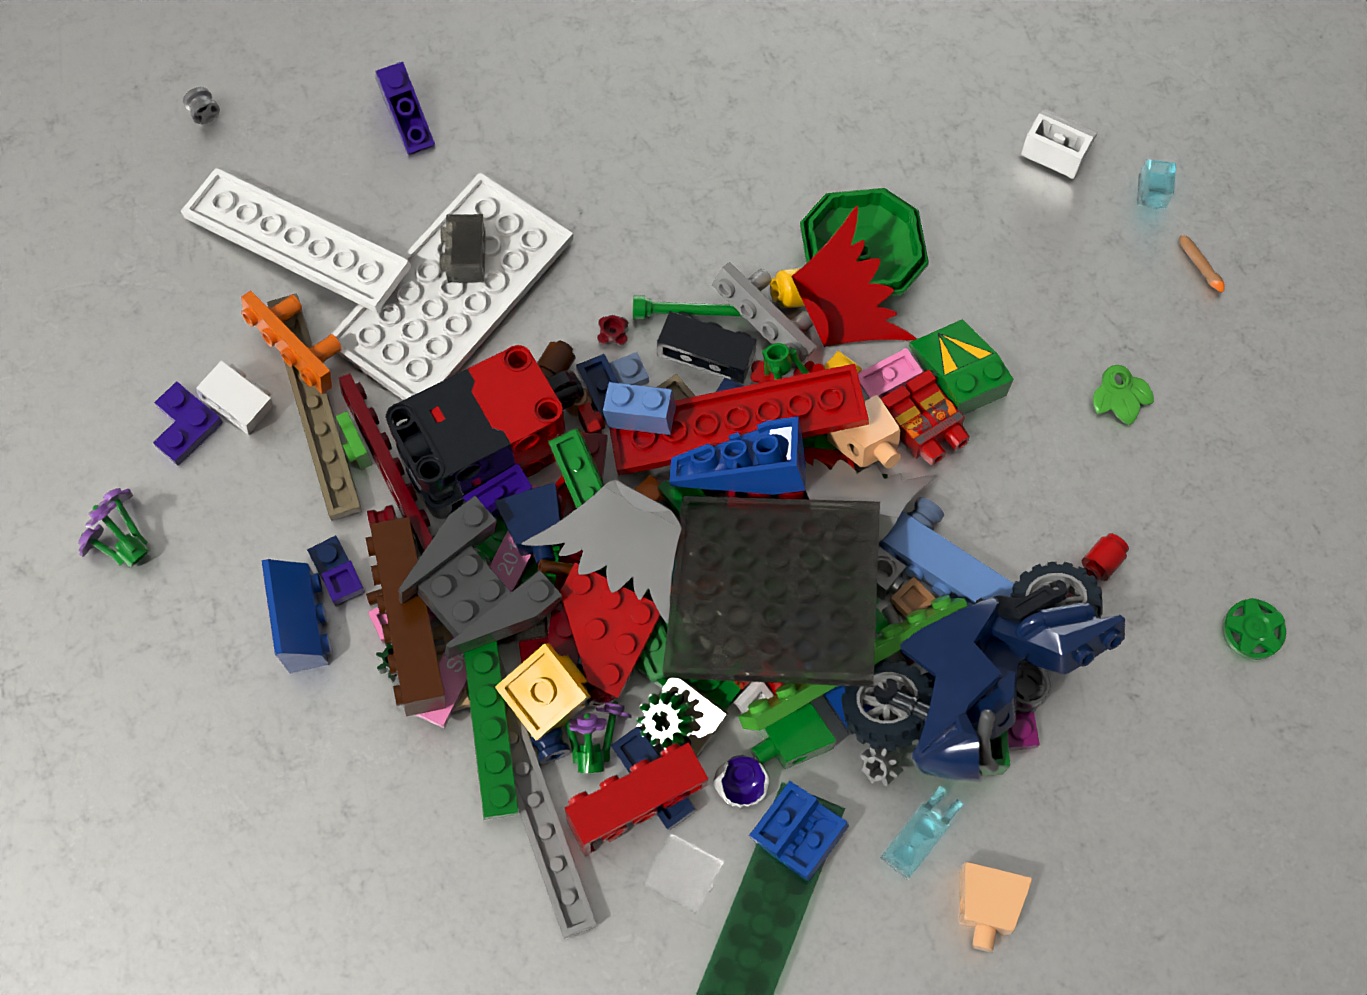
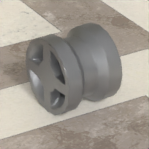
[183,87,220,124]

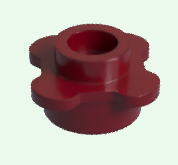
[597,315,628,345]

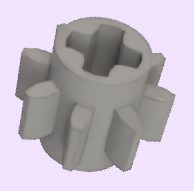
[860,747,903,786]

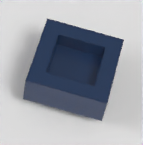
[307,535,349,580]

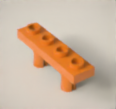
[241,291,342,394]

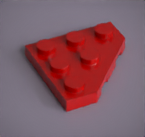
[560,562,661,698]

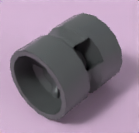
[1016,662,1050,714]

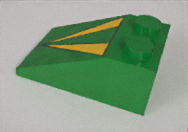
[909,319,1014,415]

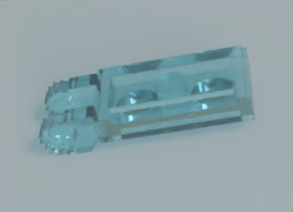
[880,786,963,880]

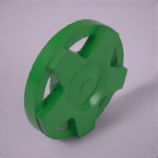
[1223,598,1286,660]

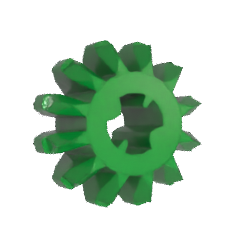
[636,690,696,749]

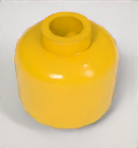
[770,268,805,309]

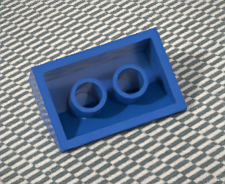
[261,559,332,673]

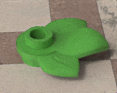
[1093,365,1154,425]

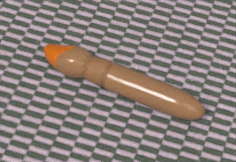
[1179,235,1225,293]

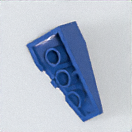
[669,416,806,495]

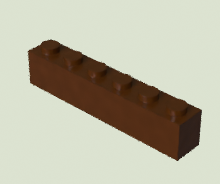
[365,517,446,717]

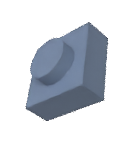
[609,352,649,386]

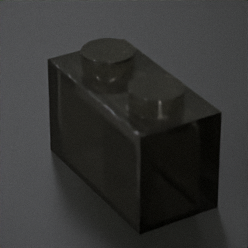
[439,214,486,283]

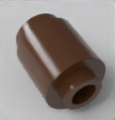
[537,340,576,379]

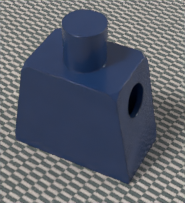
[495,482,563,565]

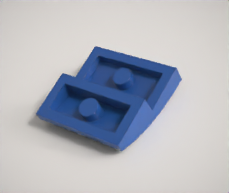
[749,781,849,882]

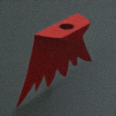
[791,206,917,348]

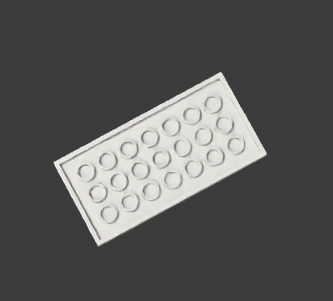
[332,173,574,400]

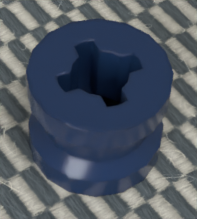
[530,727,571,764]

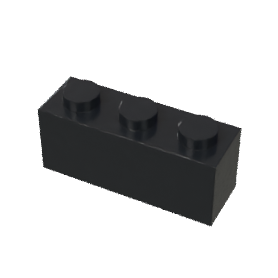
[657,311,757,384]

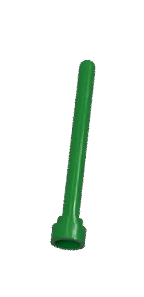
[633,295,743,320]

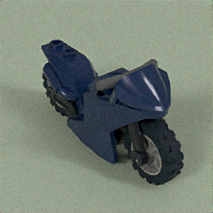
[842,561,1125,782]

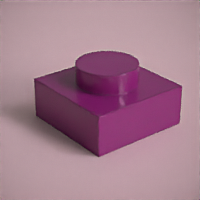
[1007,712,1040,751]

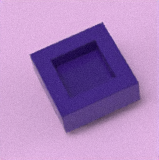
[321,560,365,606]

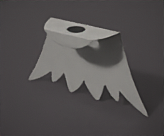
[805,459,937,543]
[522,480,682,625]

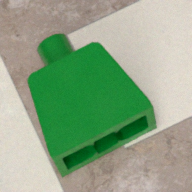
[750,702,837,769]

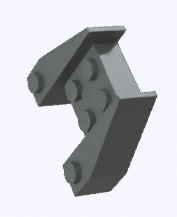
[399,496,562,659]

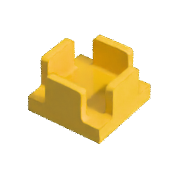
[495,643,591,741]

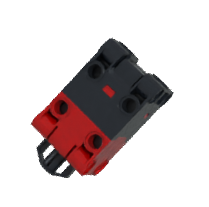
[385,345,584,519]

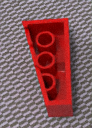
[564,743,709,857]

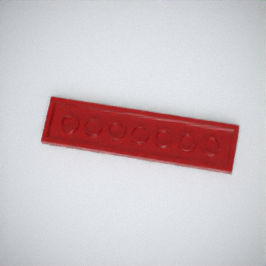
[609,364,869,476]

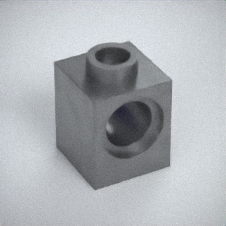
[853,543,906,600]

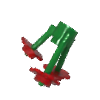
[751,343,825,383]

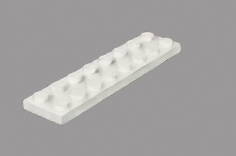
[181,168,411,313]

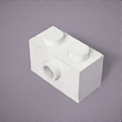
[196,361,273,435]

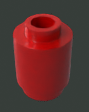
[1082,533,1129,581]

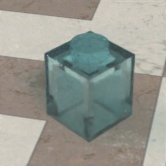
[1137,159,1176,209]

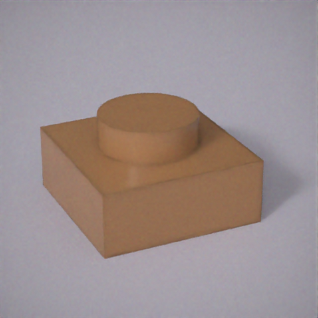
[889,577,936,619]

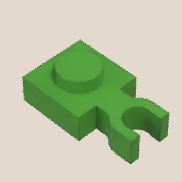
[336,411,372,470]

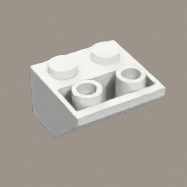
[1020,109,1098,179]

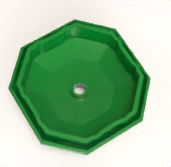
[800,188,929,296]

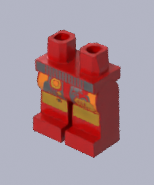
[881,369,970,466]

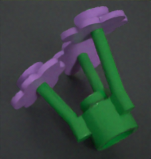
[78,488,150,567]
[565,701,632,773]

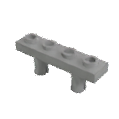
[711,262,817,368]

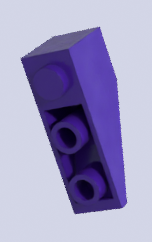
[375,61,435,155]

